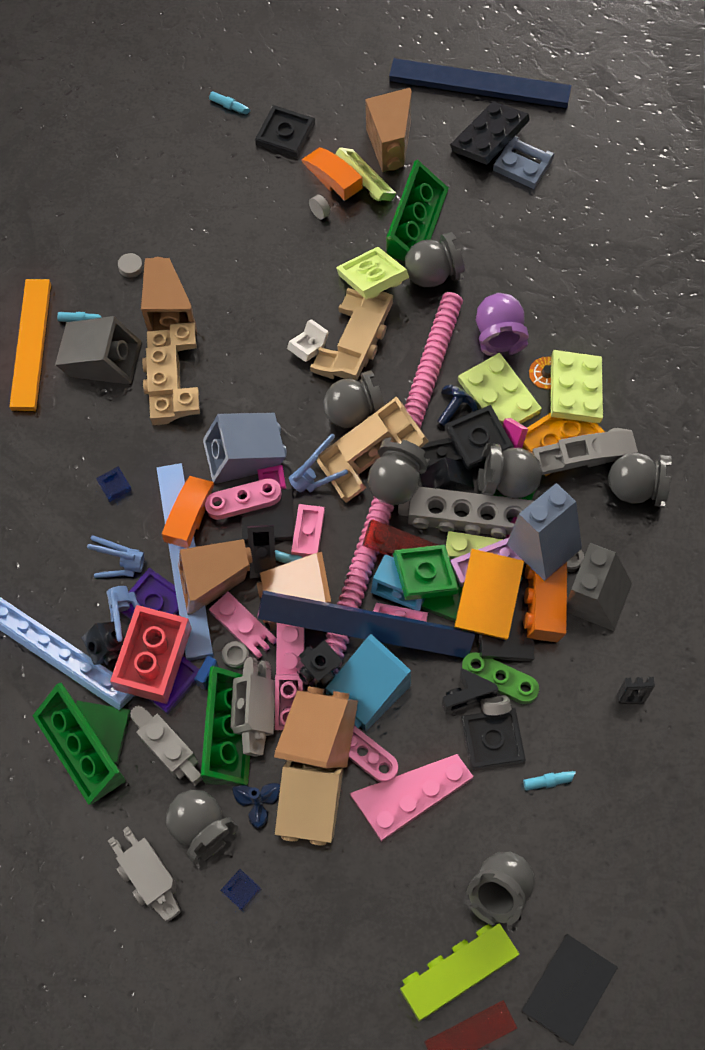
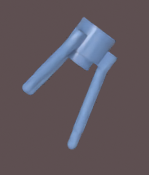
[289,434,348,492]
[87,536,144,578]
[106,586,140,642]

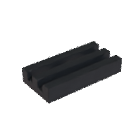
[617,677,655,703]

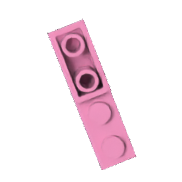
[275,623,305,730]

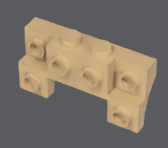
[310,288,393,380]
[142,322,200,425]
[316,397,429,503]

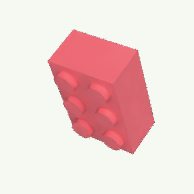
[110,605,192,704]

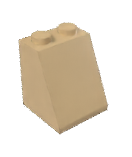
[275,760,344,845]

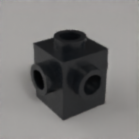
[82,621,125,666]
[296,640,342,687]

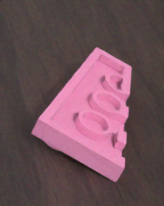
[350,754,473,842]

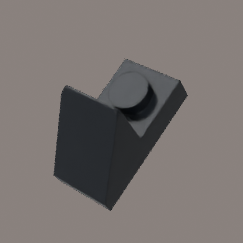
[247,525,276,578]
[442,668,498,714]

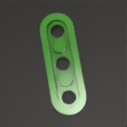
[462,652,539,704]

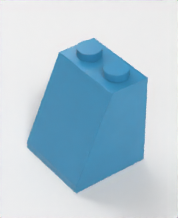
[326,634,411,732]

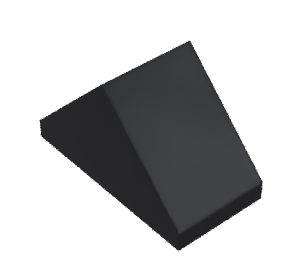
[420,457,474,491]

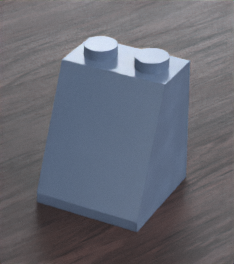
[203,413,287,484]
[507,483,582,581]

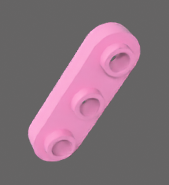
[205,479,282,520]
[349,726,398,782]

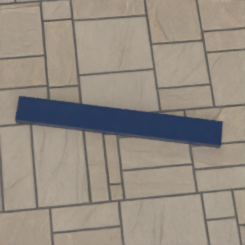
[389,58,572,108]
[257,590,475,658]

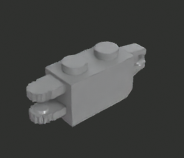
[231,657,275,756]
[130,706,202,786]
[108,827,181,922]

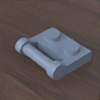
[493,136,554,189]

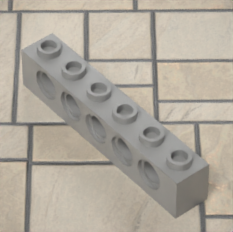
[408,487,534,538]

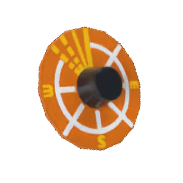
[529,357,551,390]

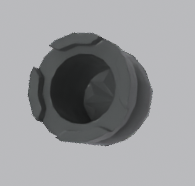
[405,232,465,287]
[323,370,384,428]
[368,437,430,505]
[478,443,543,499]
[608,452,672,507]
[166,789,238,864]
[466,852,535,926]

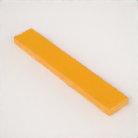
[10,279,51,411]

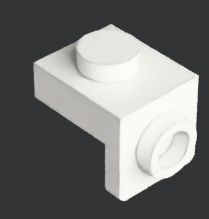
[287,320,329,362]

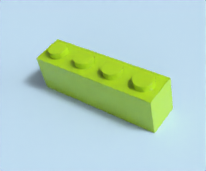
[400,923,519,1022]

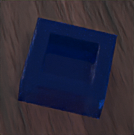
[96,466,132,502]
[220,869,262,911]

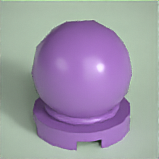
[476,293,529,356]

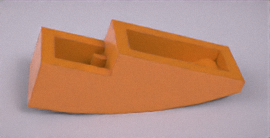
[302,147,363,201]
[162,476,214,548]

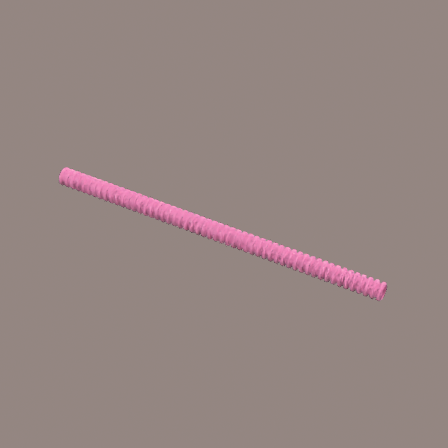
[325,292,463,675]

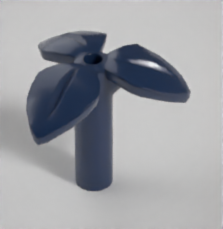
[437,385,478,427]
[232,783,281,828]

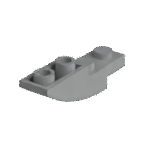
[532,431,638,475]

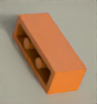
[523,562,567,642]

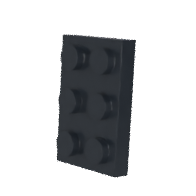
[450,101,530,165]

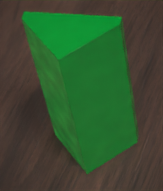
[386,160,449,261]
[201,666,250,786]
[33,683,126,805]

